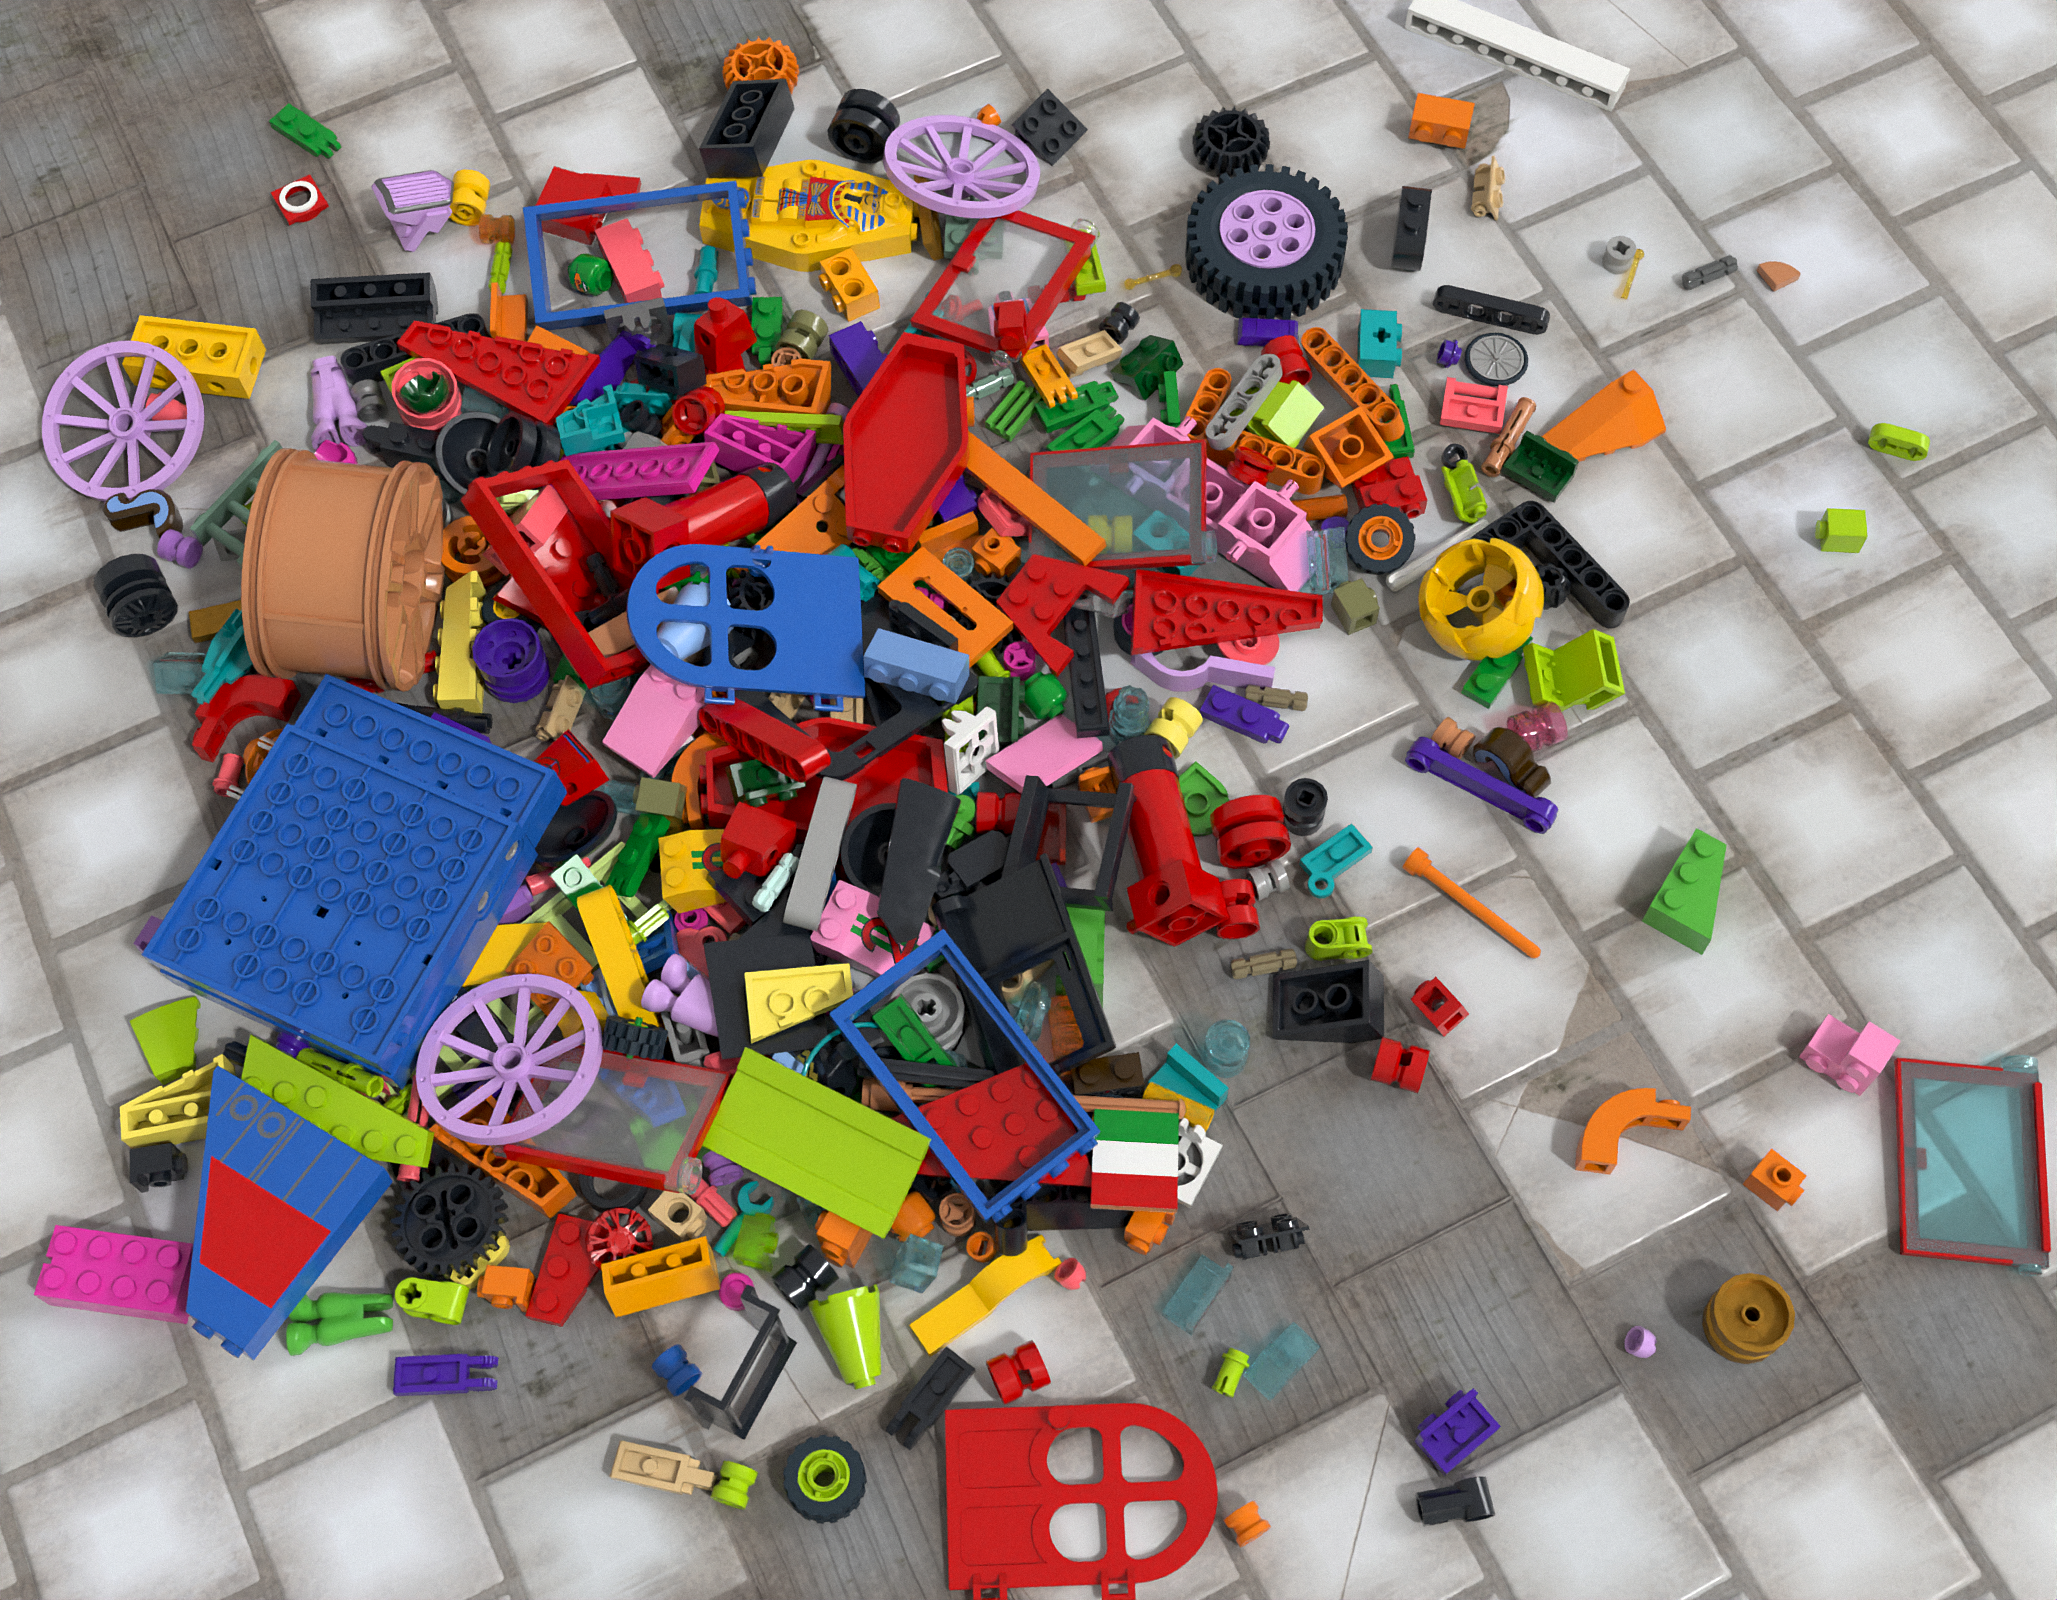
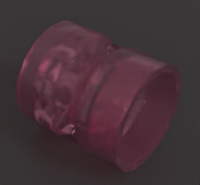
[1507,701,1568,752]

